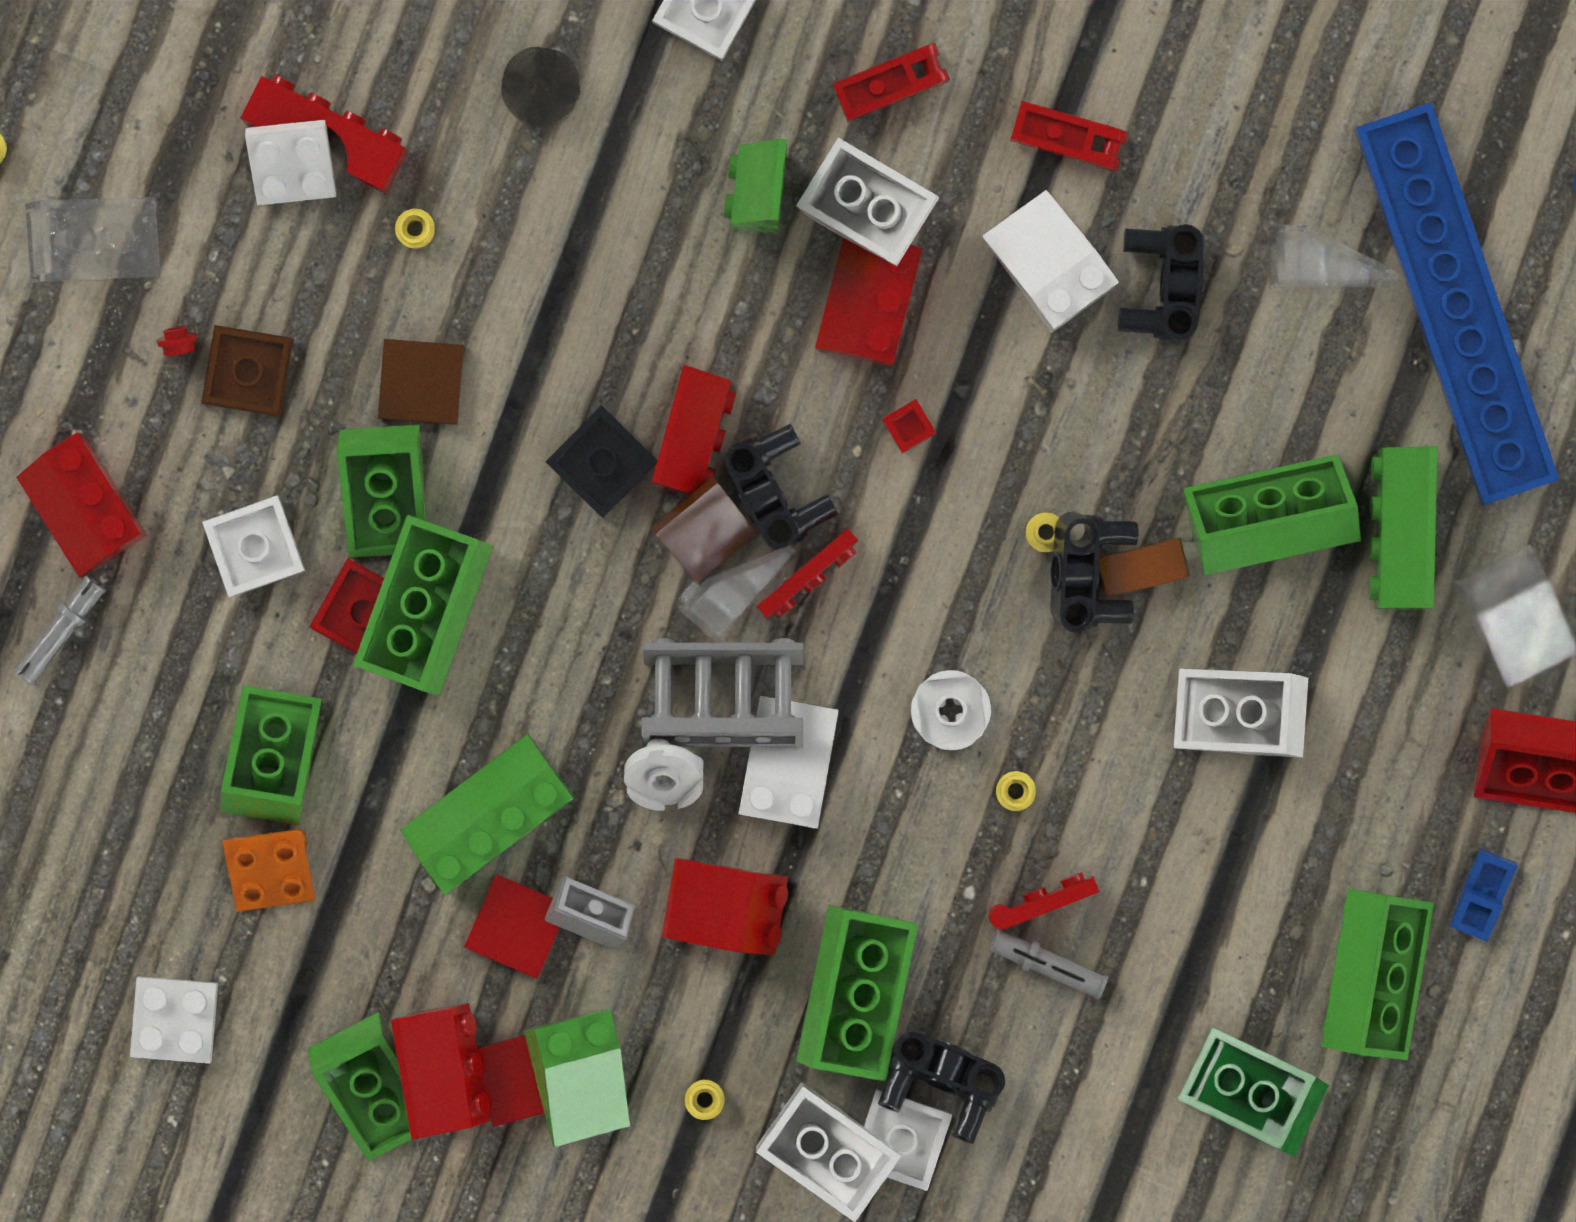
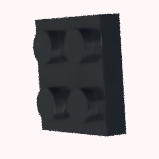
[546,405,657,518]

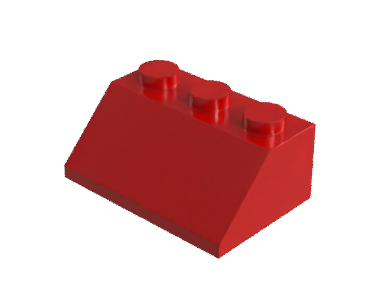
[815,238,923,368]
[652,365,737,496]
[16,432,148,578]
[1474,708,1576,813]
[391,1003,490,1140]

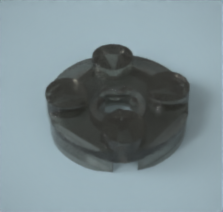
[501,47,581,128]

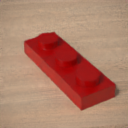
[756,529,858,620]

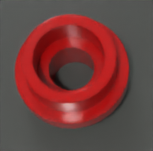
[157,326,197,356]

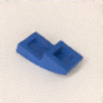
[1450,848,1518,942]

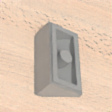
[545,876,635,949]

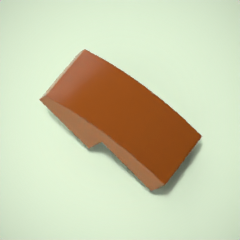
[1098,537,1190,596]

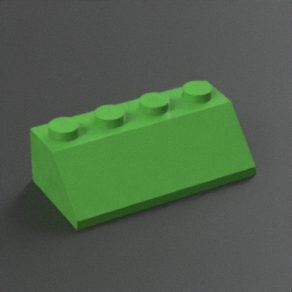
[1368,446,1438,610]
[1183,454,1361,575]
[353,515,494,696]
[400,734,576,895]
[1321,888,1434,1060]
[796,904,918,1082]

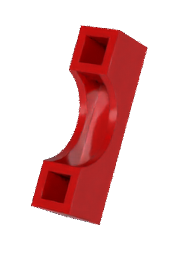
[240,75,408,194]

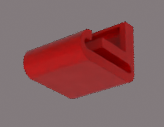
[661,858,788,955]

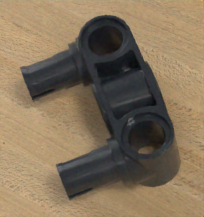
[1118,224,1204,343]
[725,423,838,551]
[1050,511,1139,633]
[878,1031,1006,1144]

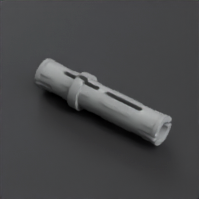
[13,575,107,685]
[988,929,1108,1000]

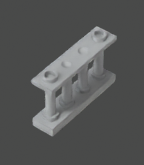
[642,638,803,747]

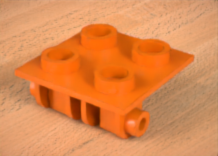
[222,828,316,912]

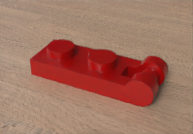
[832,43,950,122]
[1010,101,1128,172]
[988,872,1100,930]

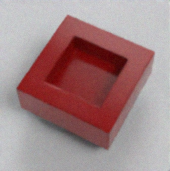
[882,399,936,454]

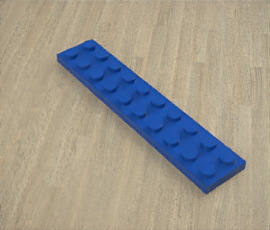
[1354,102,1560,506]

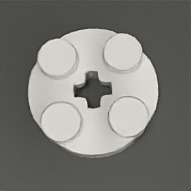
[911,670,991,750]
[624,739,704,811]

